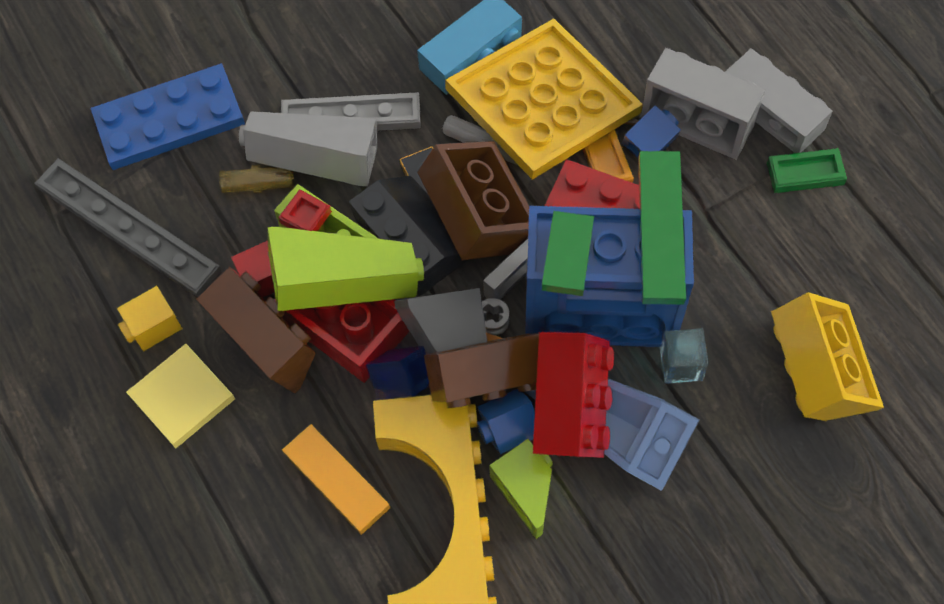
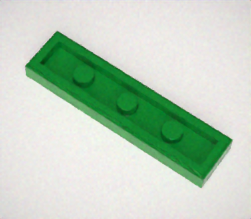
[638,151,686,305]

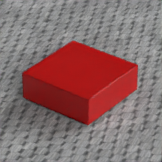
[278,189,332,231]

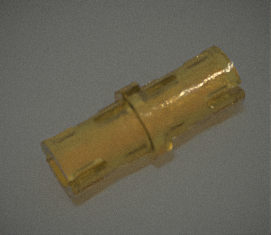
[219,165,294,194]

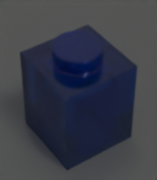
[366,346,429,400]

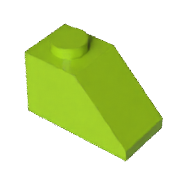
[489,439,553,539]

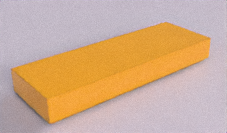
[282,424,390,535]

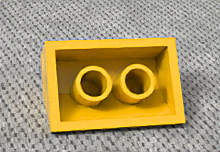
[771,292,884,421]

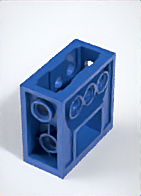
[525,206,694,347]

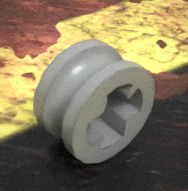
[482,298,509,336]

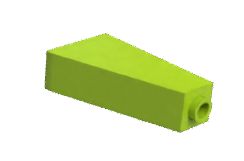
[268,227,424,311]

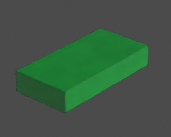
[767,148,847,193]
[541,211,594,296]

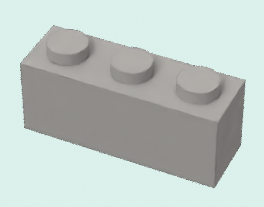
[725,48,833,153]

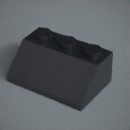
[348,175,469,296]

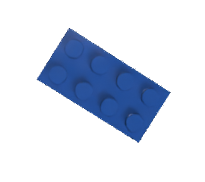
[91,63,245,170]

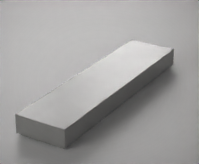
[281,92,421,131]

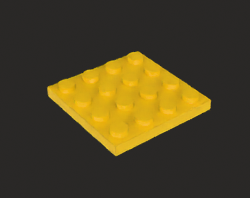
[445,19,643,180]

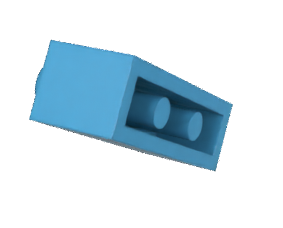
[417,0,522,95]

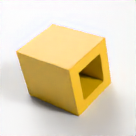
[117,286,182,352]

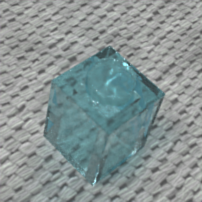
[660,328,709,384]

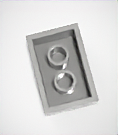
[641,48,765,160]

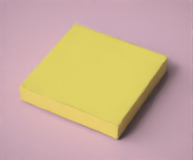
[126,344,235,449]

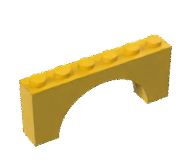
[373,395,497,604]

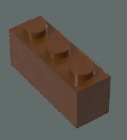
[424,332,539,408]

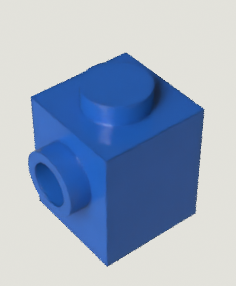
[622,105,681,158]
[477,389,535,454]

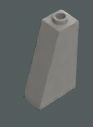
[239,112,377,186]

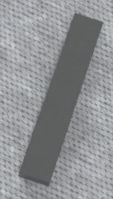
[34,158,222,298]

